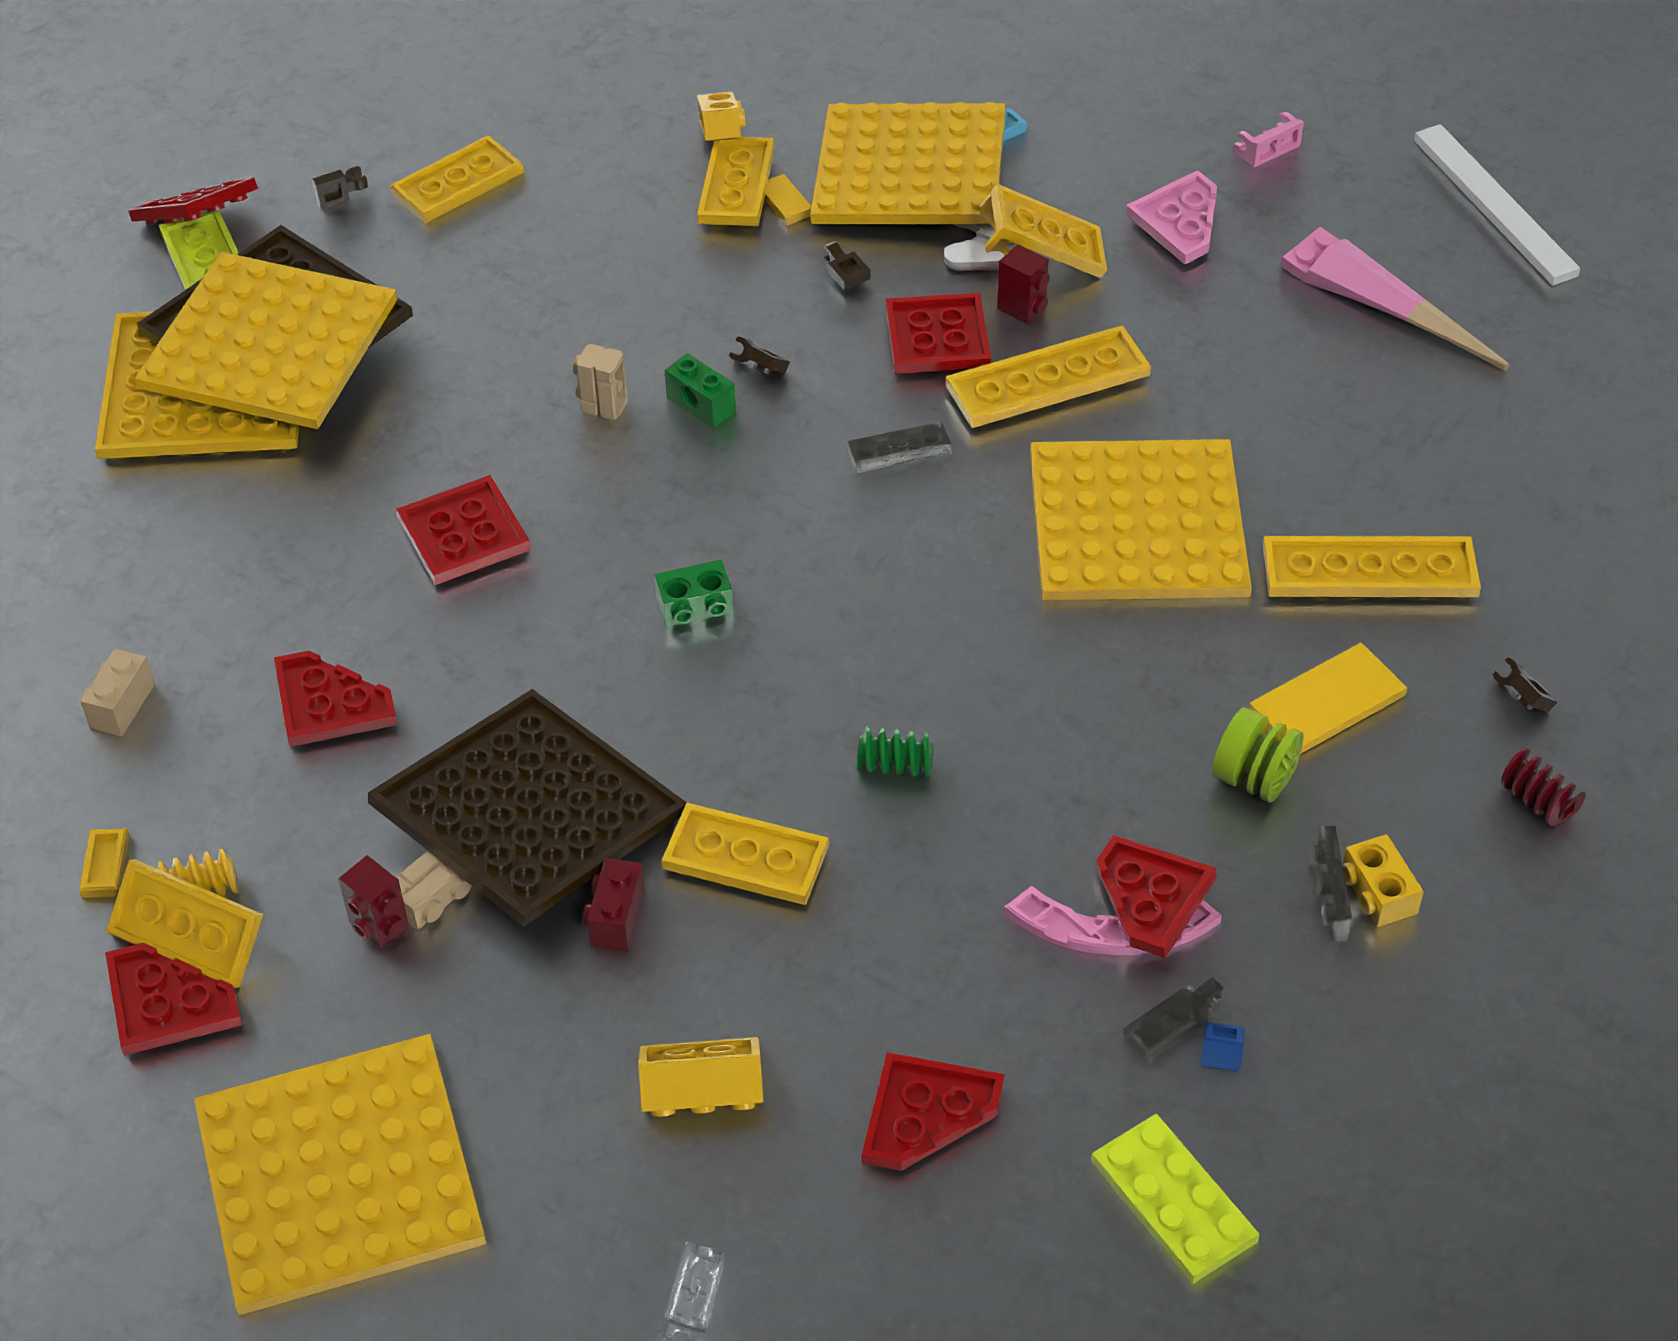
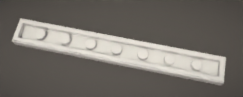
[1414,124,1581,286]

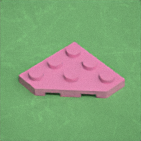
[1126,170,1217,265]

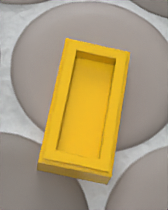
[764,174,811,226]
[79,828,130,898]

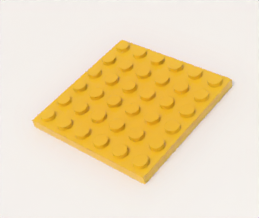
[810,102,1006,224]
[134,252,398,429]
[95,312,299,459]
[1030,439,1252,600]
[194,1034,487,1316]

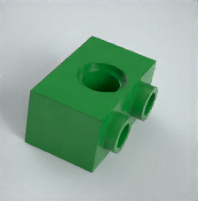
[664,353,736,429]

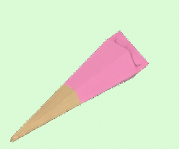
[1280,227,1509,371]

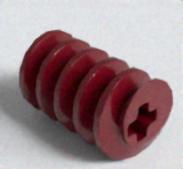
[1501,746,1586,827]

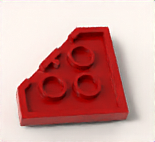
[128,177,258,225]
[274,650,398,747]
[1096,835,1217,959]
[105,943,242,1056]
[861,1052,1005,1171]

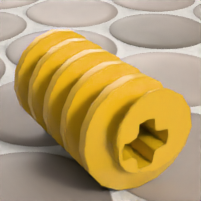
[157,848,239,897]

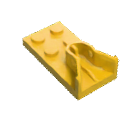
[979,184,1107,278]

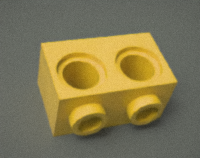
[697,92,746,141]
[1340,834,1424,927]

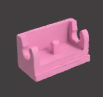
[1233,112,1304,168]

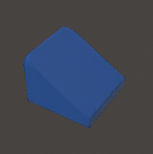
[1201,1022,1245,1071]

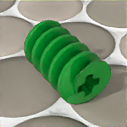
[856,726,934,779]

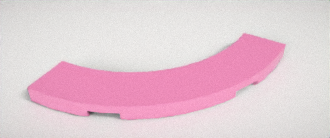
[1004,886,1222,956]

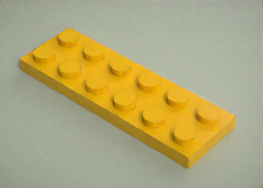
[946,325,1151,428]
[1263,536,1481,597]

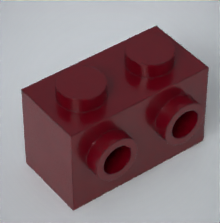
[997,244,1050,324]
[338,855,409,948]
[583,858,645,952]

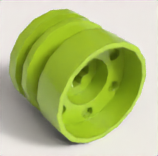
[1211,707,1304,803]

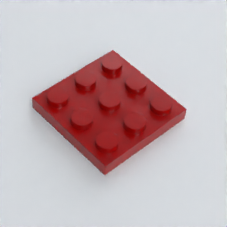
[885,292,991,374]
[396,475,531,585]

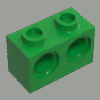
[654,559,734,627]

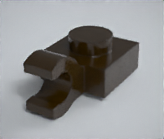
[312,166,368,209]
[823,241,871,290]
[729,337,790,375]
[1493,657,1557,712]

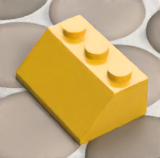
[638,1037,763,1116]

